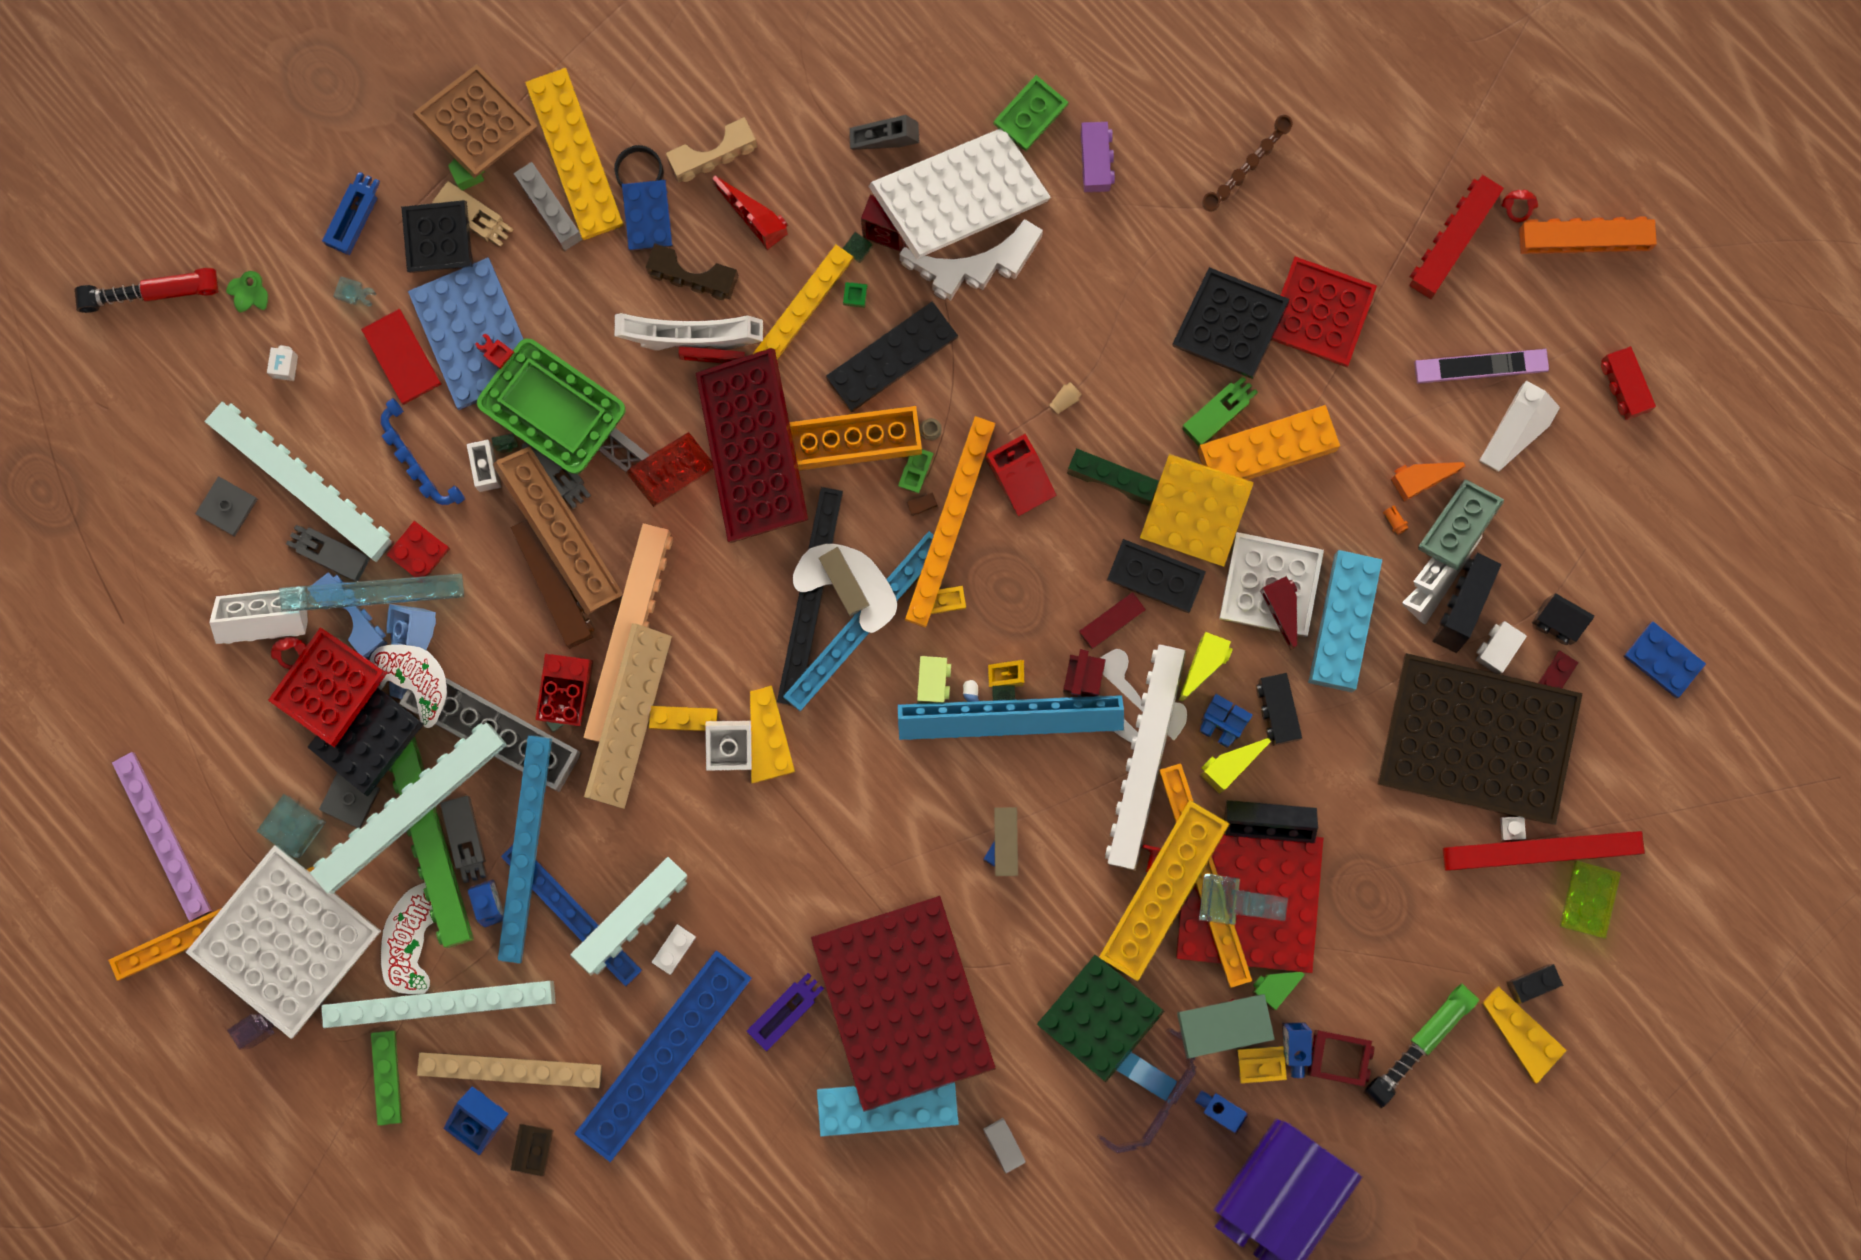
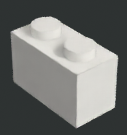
[467,440,501,492]
[1476,621,1527,674]

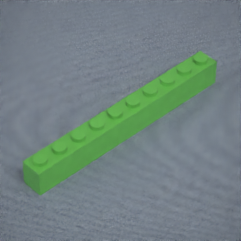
[389,737,474,948]

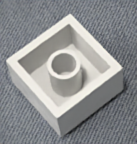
[706,721,752,770]

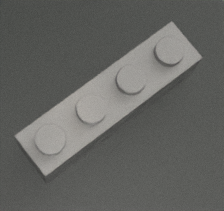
[514,162,583,251]

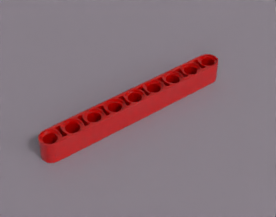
[1442,831,1645,871]

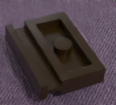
[510,1124,554,1176]

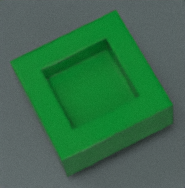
[843,282,867,308]

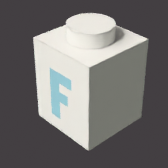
[267,346,298,381]

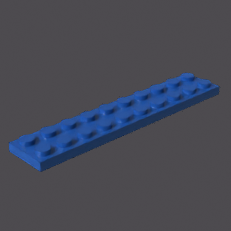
[574,950,752,1162]

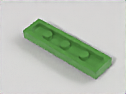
[371,1031,402,1125]

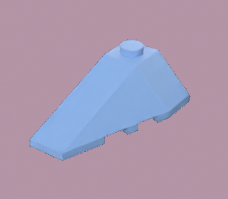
[387,604,436,699]

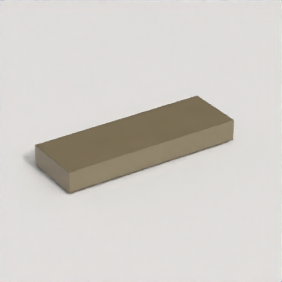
[819,547,870,616]
[994,807,1018,876]

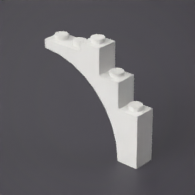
[900,219,1043,301]
[615,313,763,351]

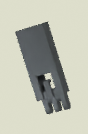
[521,442,591,509]
[286,525,371,583]
[440,795,486,883]

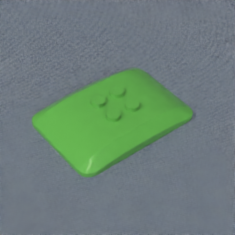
[477,338,626,474]

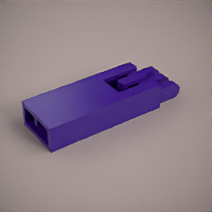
[747,973,824,1051]

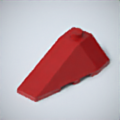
[712,176,788,250]

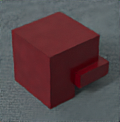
[1063,649,1106,697]

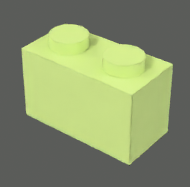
[917,656,951,704]

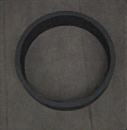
[614,145,663,187]

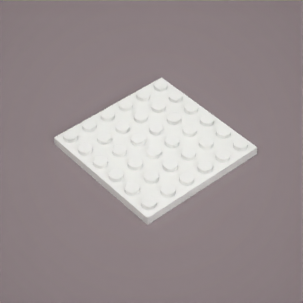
[186,845,381,1039]

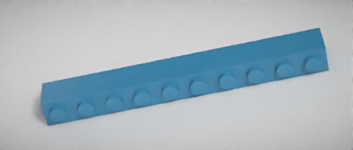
[898,695,1124,740]

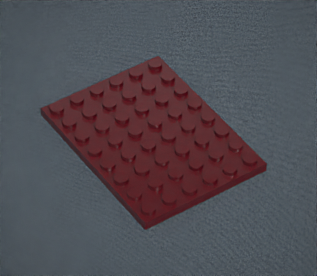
[811,896,996,1112]

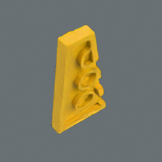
[750,686,795,784]
[1482,987,1567,1084]

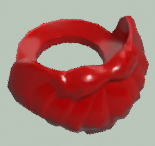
[1501,189,1538,222]
[271,636,306,669]

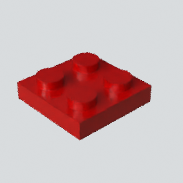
[387,521,450,583]

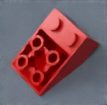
[986,434,1057,517]
[535,653,593,726]

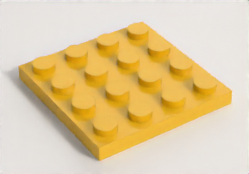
[1140,454,1254,567]

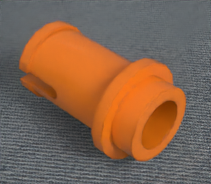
[1383,505,1409,535]

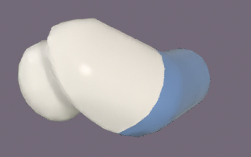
[963,680,979,702]

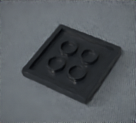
[401,200,473,273]

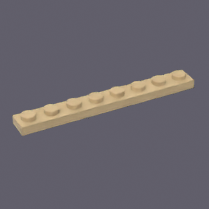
[417,1052,602,1088]

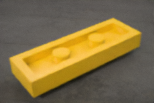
[649,706,718,732]

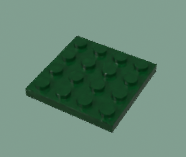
[1037,955,1165,1083]

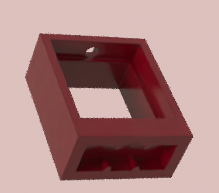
[1307,1030,1375,1087]

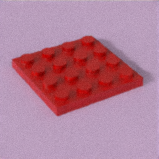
[1272,256,1377,367]
[268,627,387,747]

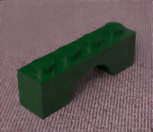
[1067,448,1159,506]

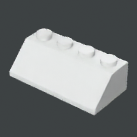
[209,587,308,644]

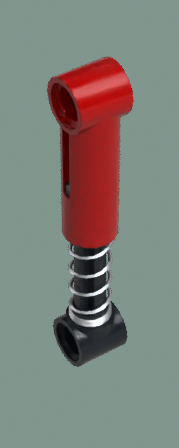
[74,268,219,313]

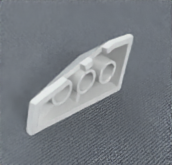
[1479,381,1560,472]

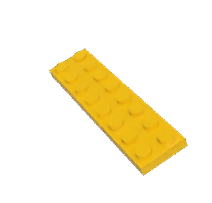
[525,68,624,240]
[1099,800,1230,981]

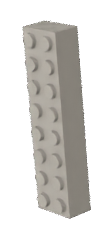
[399,678,582,792]

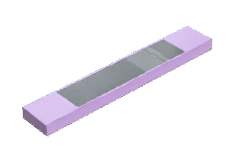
[1414,349,1549,384]

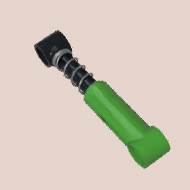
[1363,983,1480,1108]

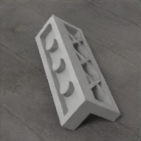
[599,428,673,497]

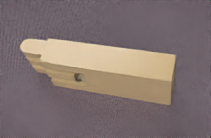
[432,181,513,247]

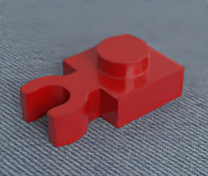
[475,334,514,369]

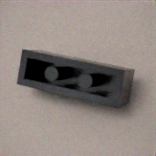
[1256,673,1302,746]

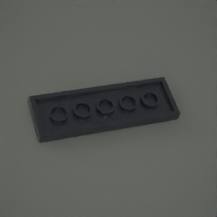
[826,301,958,412]

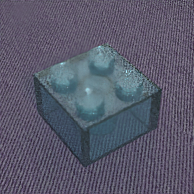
[257,794,326,859]

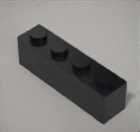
[1224,800,1318,843]

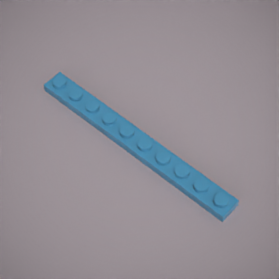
[783,531,934,712]
[498,735,552,964]

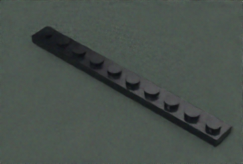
[777,487,843,706]

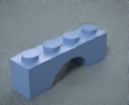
[307,572,388,659]

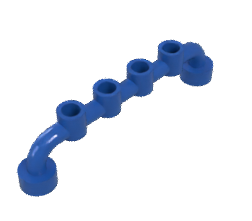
[381,398,465,505]

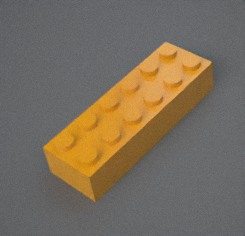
[1197,405,1340,480]
[789,406,922,470]

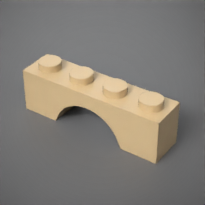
[666,117,757,182]

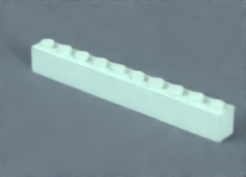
[205,402,393,562]
[310,723,507,894]
[321,981,556,1028]

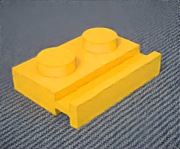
[1237,1046,1287,1083]

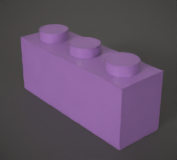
[1081,122,1115,192]

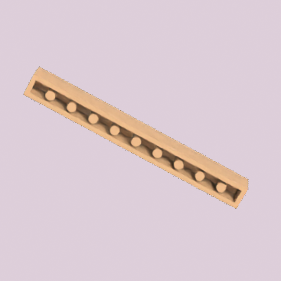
[583,523,673,743]

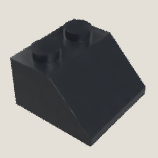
[1532,593,1595,645]

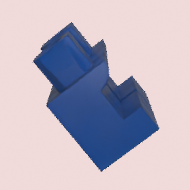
[1199,694,1253,748]

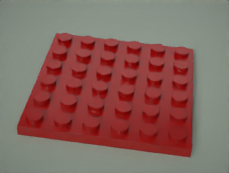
[1176,835,1324,973]

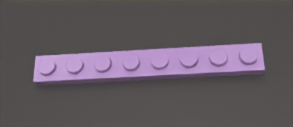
[112,752,212,922]

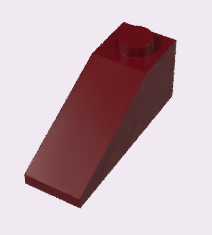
[1260,576,1297,650]

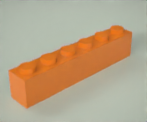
[1519,216,1657,254]

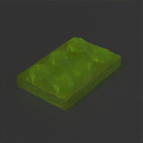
[1559,861,1621,939]

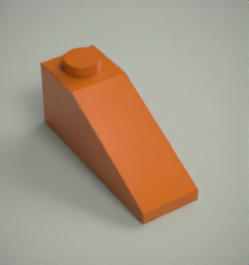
[1391,462,1465,502]

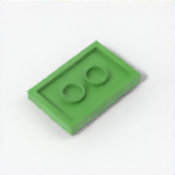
[993,75,1069,151]

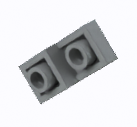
[983,1118,1026,1173]

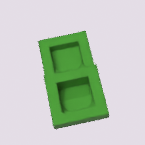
[898,449,934,493]

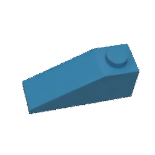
[1116,1052,1178,1101]

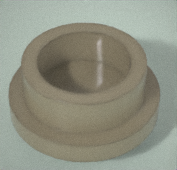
[920,418,942,441]

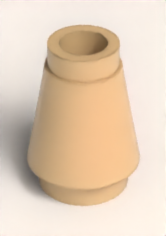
[1049,382,1082,414]

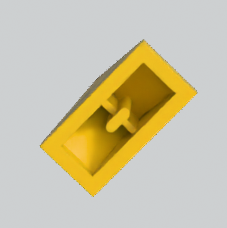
[988,660,1024,687]

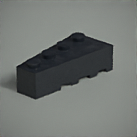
[1432,552,1502,653]

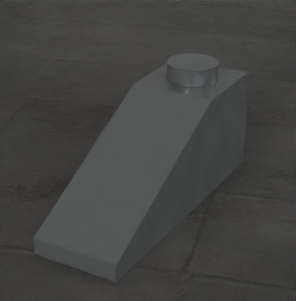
[849,115,919,150]

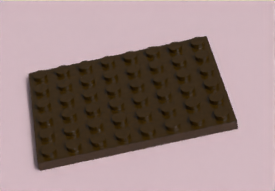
[1377,653,1583,825]

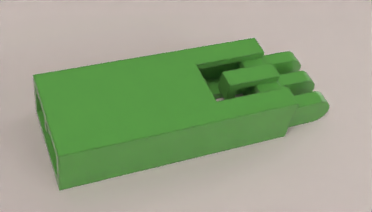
[1182,376,1258,447]

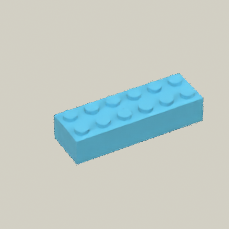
[1308,550,1382,693]
[817,1083,959,1137]

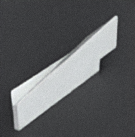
[1403,535,1482,624]

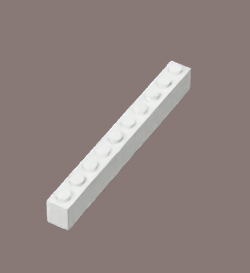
[1105,644,1186,871]

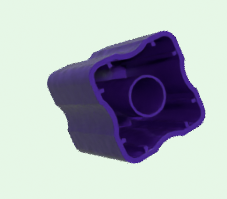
[1213,1118,1363,1260]

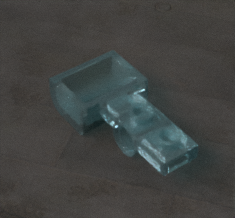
[1199,874,1288,925]

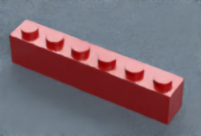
[1409,174,1504,300]

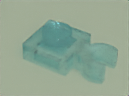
[333,276,376,306]

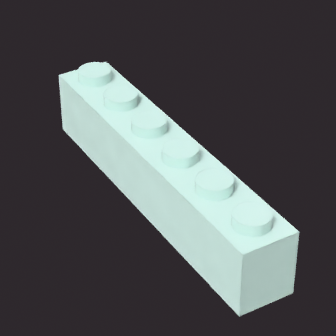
[570,857,687,976]

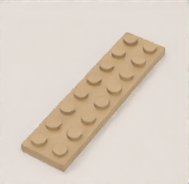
[584,623,672,809]

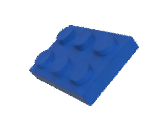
[622,180,673,250]
[1624,621,1706,699]

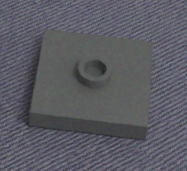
[195,476,258,537]
[319,772,381,829]

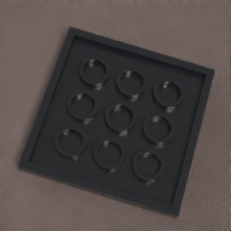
[1172,267,1290,379]
[308,687,424,796]

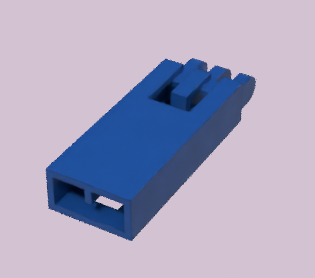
[322,172,380,256]

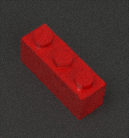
[1601,346,1656,420]

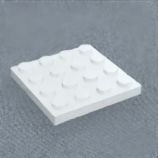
[1219,532,1324,637]

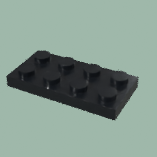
[1106,539,1206,613]

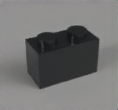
[1506,964,1564,1003]

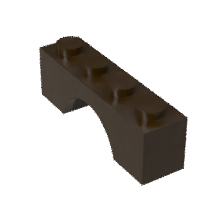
[646,243,739,300]

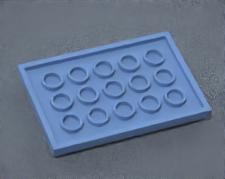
[408,257,524,410]

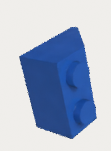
[443,1086,509,1156]

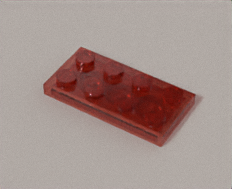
[626,432,714,507]

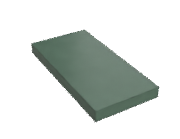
[1418,479,1504,570]
[1177,994,1275,1058]

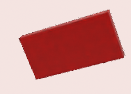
[361,308,442,405]

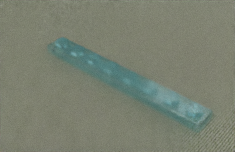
[279,574,464,612]

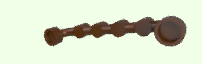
[1202,115,1293,212]

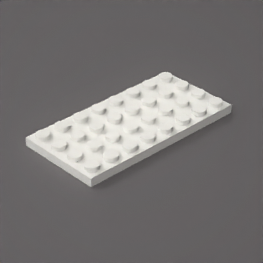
[868,128,1051,259]

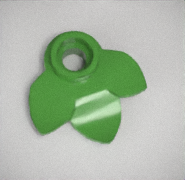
[226,271,268,313]

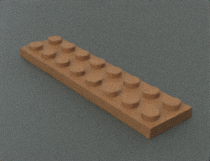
[493,446,623,615]

